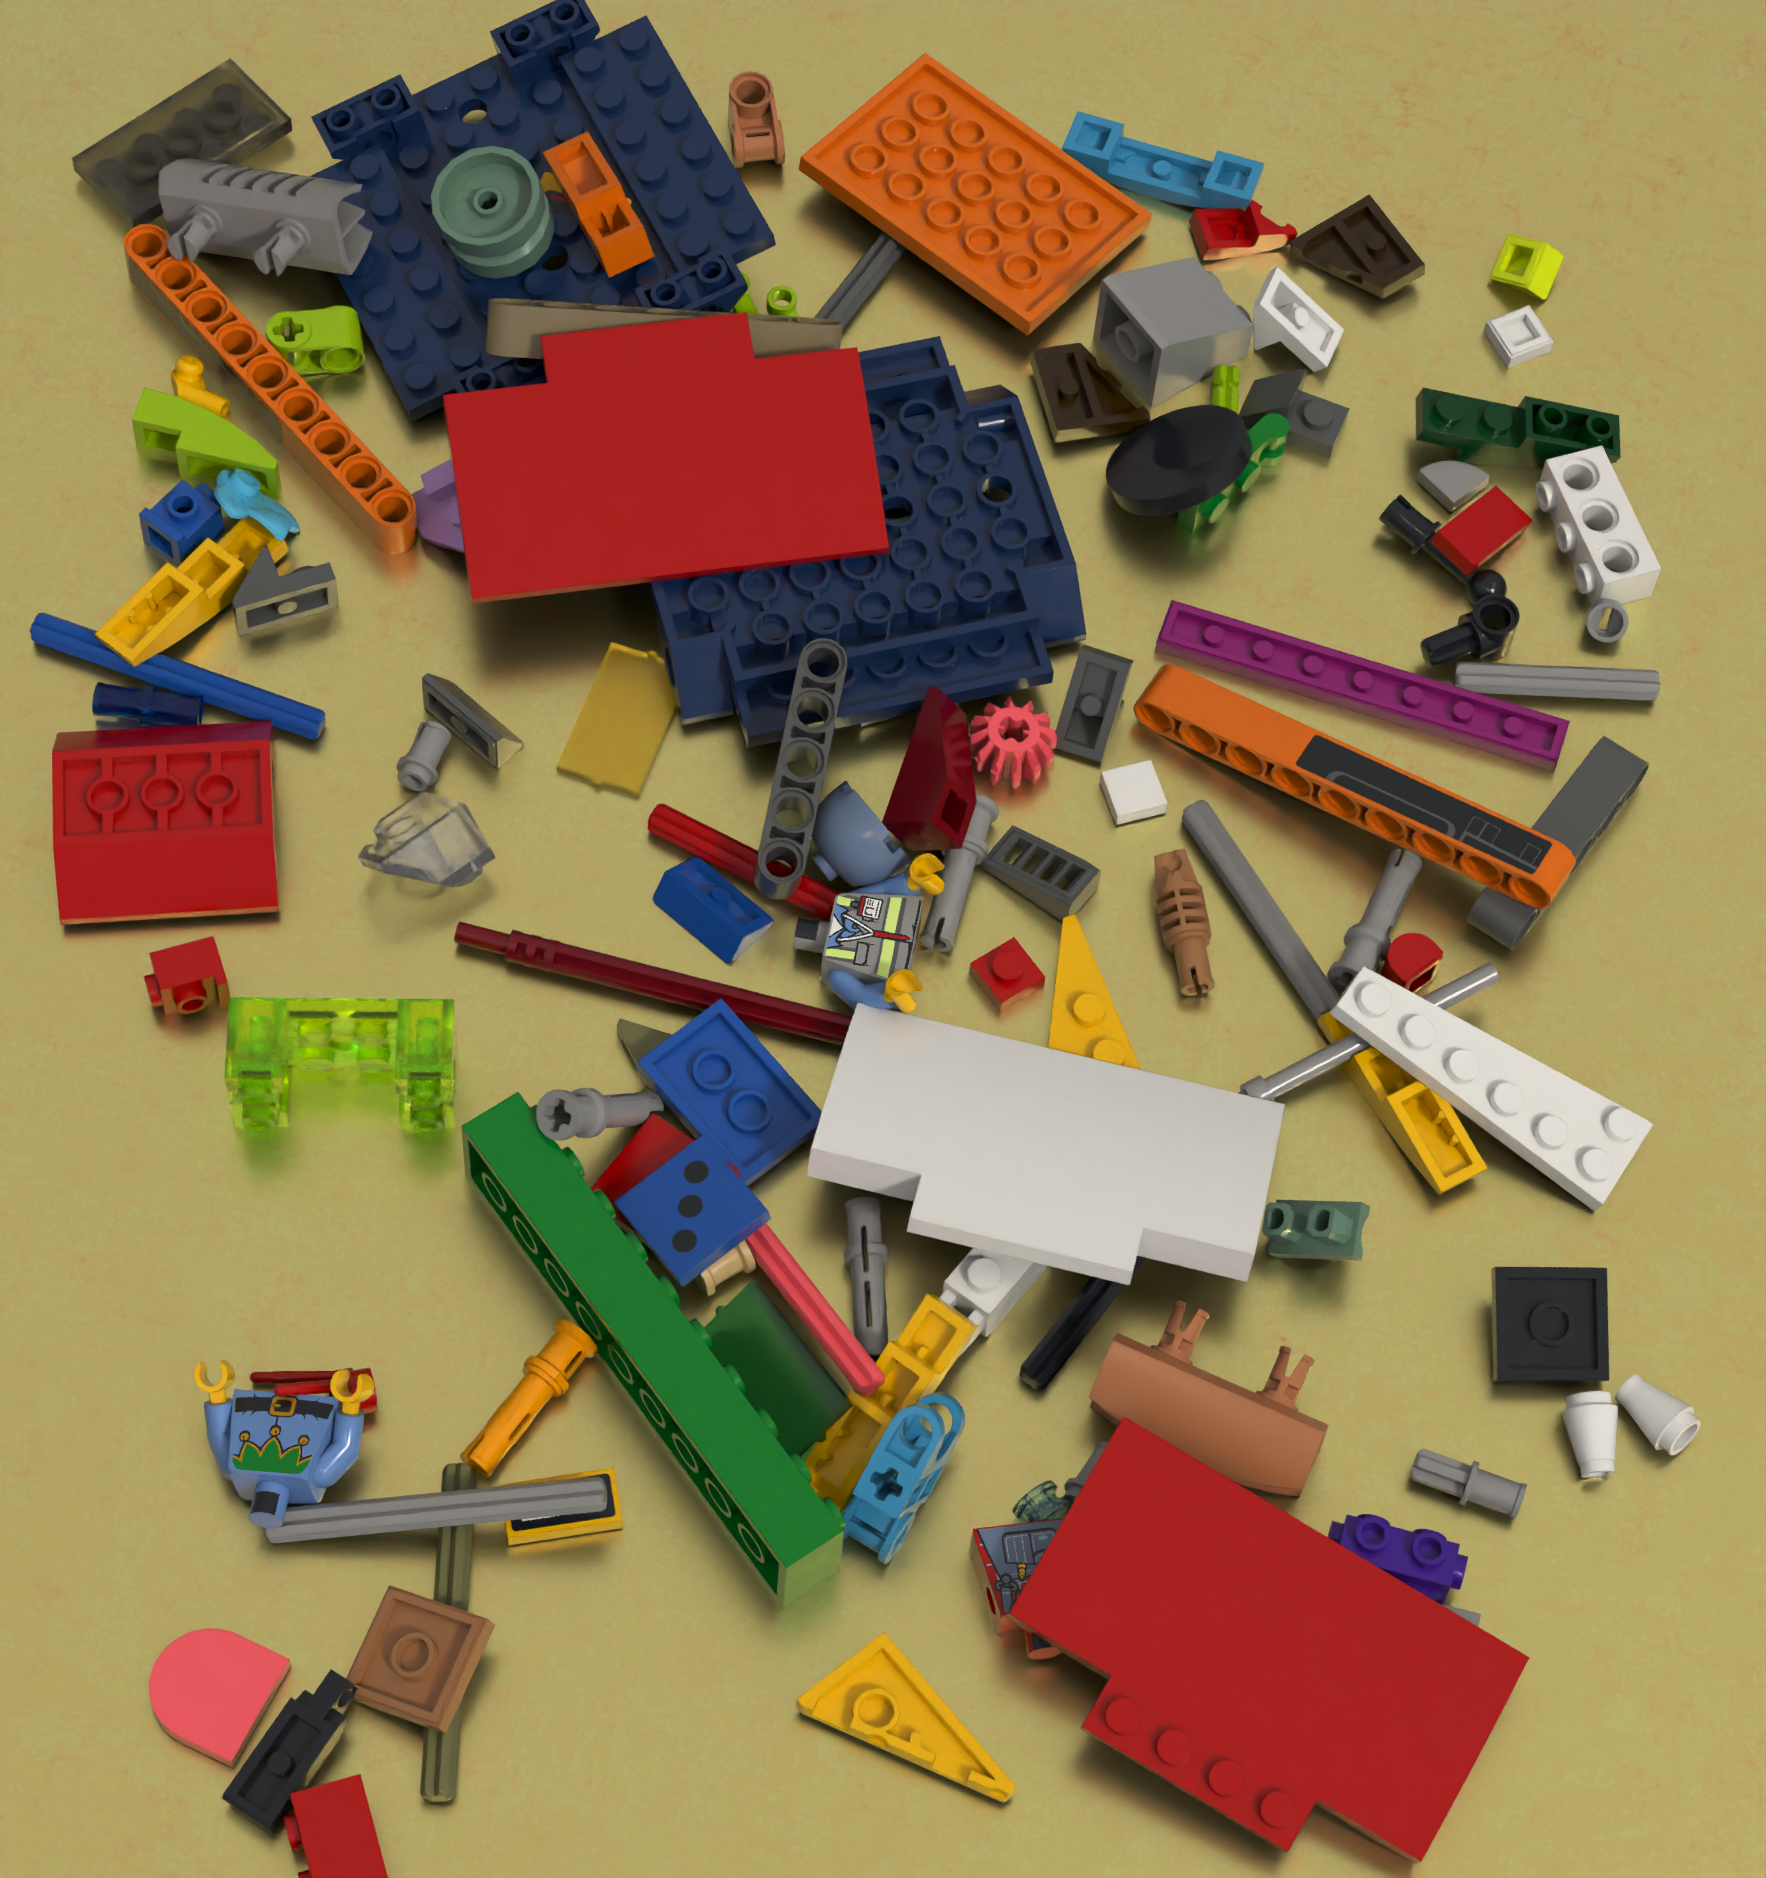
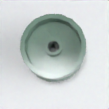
[431,146,555,279]

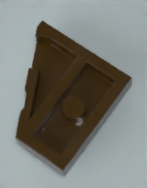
[1290,194,1425,299]
[1030,343,1151,443]

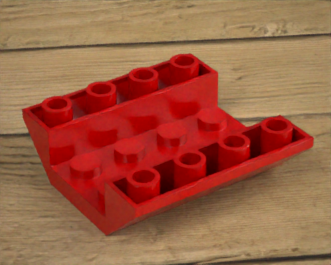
[52,721,279,925]

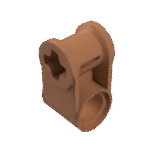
[728,71,785,168]

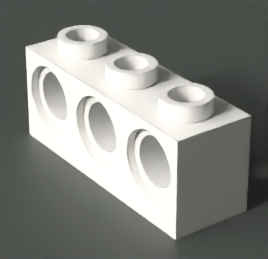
[1535,446,1661,609]

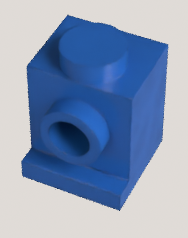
[139,480,224,567]

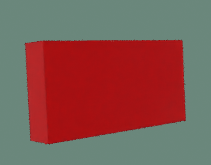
[1430,486,1532,576]

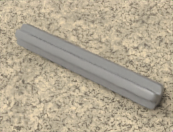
[1453,662,1660,701]

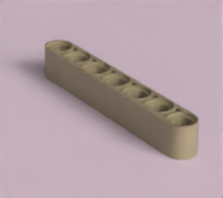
[485,298,842,359]

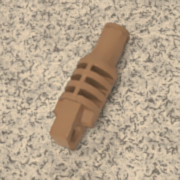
[1154,849,1215,996]

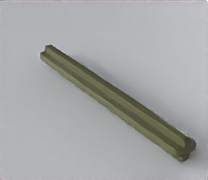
[420,1463,477,1802]

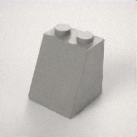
[1093,257,1254,408]

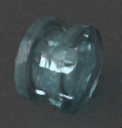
[1012,1480,1071,1522]

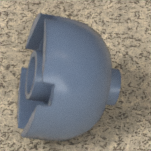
[811,780,912,888]

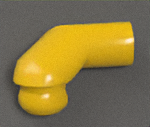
[171,355,231,419]

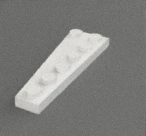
[1329,966,1653,1211]

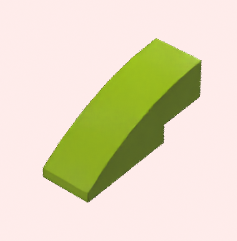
[132,387,282,499]

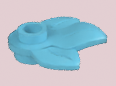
[213,469,300,542]

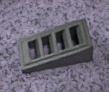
[981,825,1101,921]

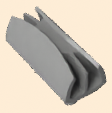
[159,158,373,277]

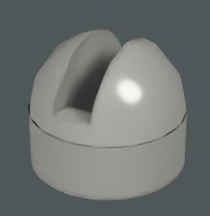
[1586,599,1629,643]

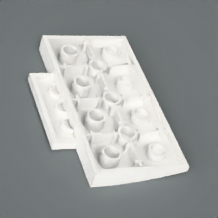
[807,1003,1285,1285]

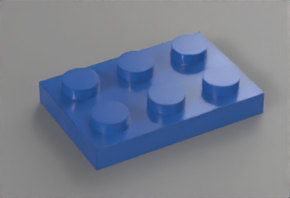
[636,998,822,1186]

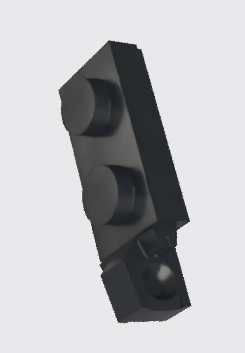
[222,1669,357,1834]

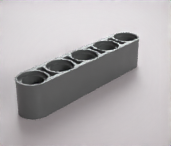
[754,638,847,899]
[1466,736,1649,950]

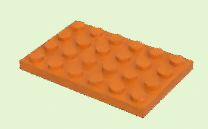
[799,53,1152,336]

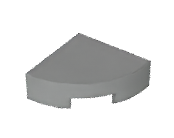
[1416,461,1490,512]

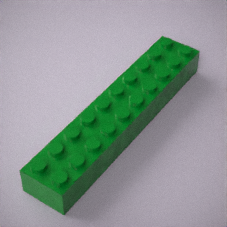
[461,1092,846,1609]

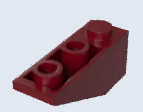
[882,686,977,851]

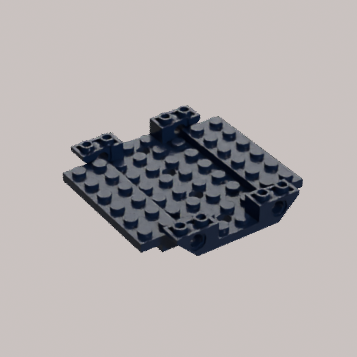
[311,0,776,421]
[648,336,1086,747]

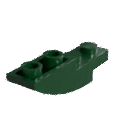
[1415,387,1621,469]

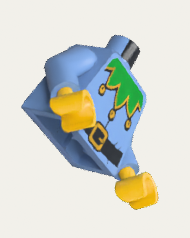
[194,1360,374,1528]

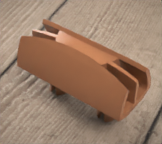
[1089,1300,1329,1497]

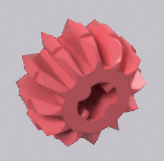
[969,696,1057,790]

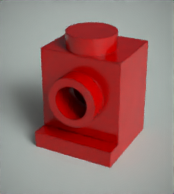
[144,936,232,1015]

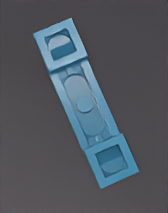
[1062,111,1264,209]

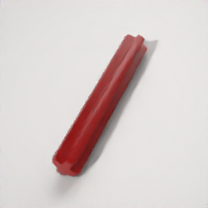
[647,804,840,920]

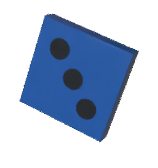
[614,1135,772,1287]

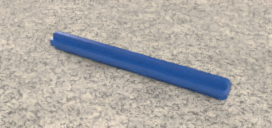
[30,613,326,739]

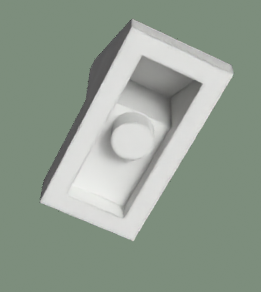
[1253,267,1344,372]

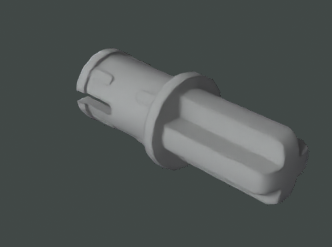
[1410,1449,1527,1519]

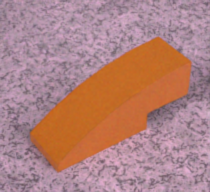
[542,131,655,278]

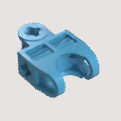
[843,1392,965,1564]

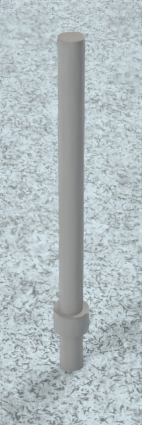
[1238,962,1500,1102]

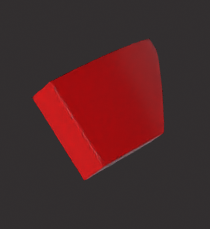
[1189,200,1298,260]

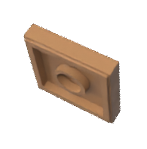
[346,1585,495,1734]

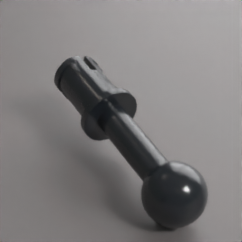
[1379,494,1507,606]

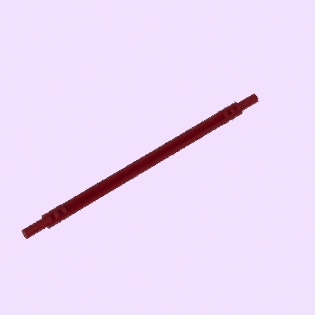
[454,922,852,1046]

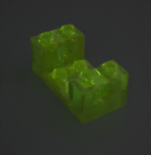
[224,997,458,1133]

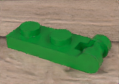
[1177,413,1290,535]

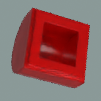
[1380,933,1444,994]

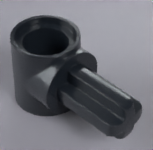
[1420,595,1520,667]

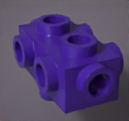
[1327,1514,1468,1604]

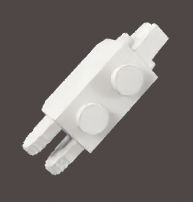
[939,1248,1047,1357]

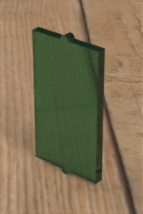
[704,1280,853,1457]

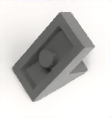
[1238,369,1350,458]
[232,546,339,636]
[1055,644,1134,763]

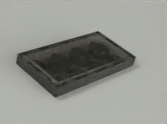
[72,58,292,229]

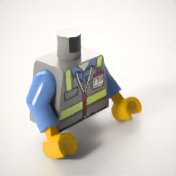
[793,853,945,1013]

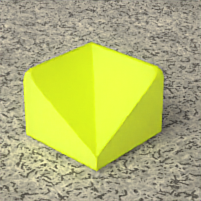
[1489,233,1564,300]

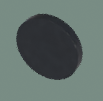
[1106,405,1253,516]

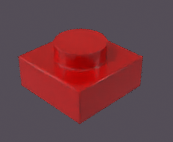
[969,937,1045,1013]

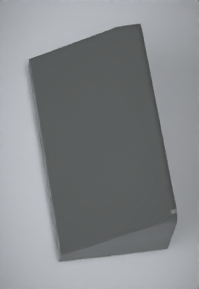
[422,673,524,769]

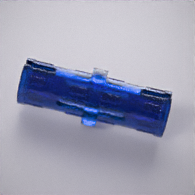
[92,682,205,727]

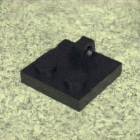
[1491,1267,1609,1382]

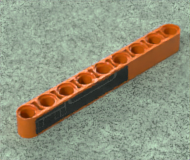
[124,224,418,554]
[1133,664,1576,909]

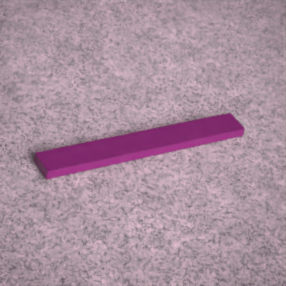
[1155,600,1570,773]

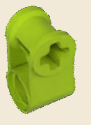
[265,305,365,375]

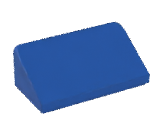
[653,856,775,964]

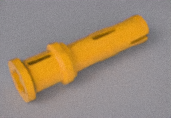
[460,1318,598,1478]

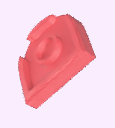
[149,1628,291,1768]

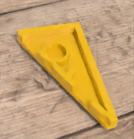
[1047,914,1141,1070]
[796,1632,1016,1803]

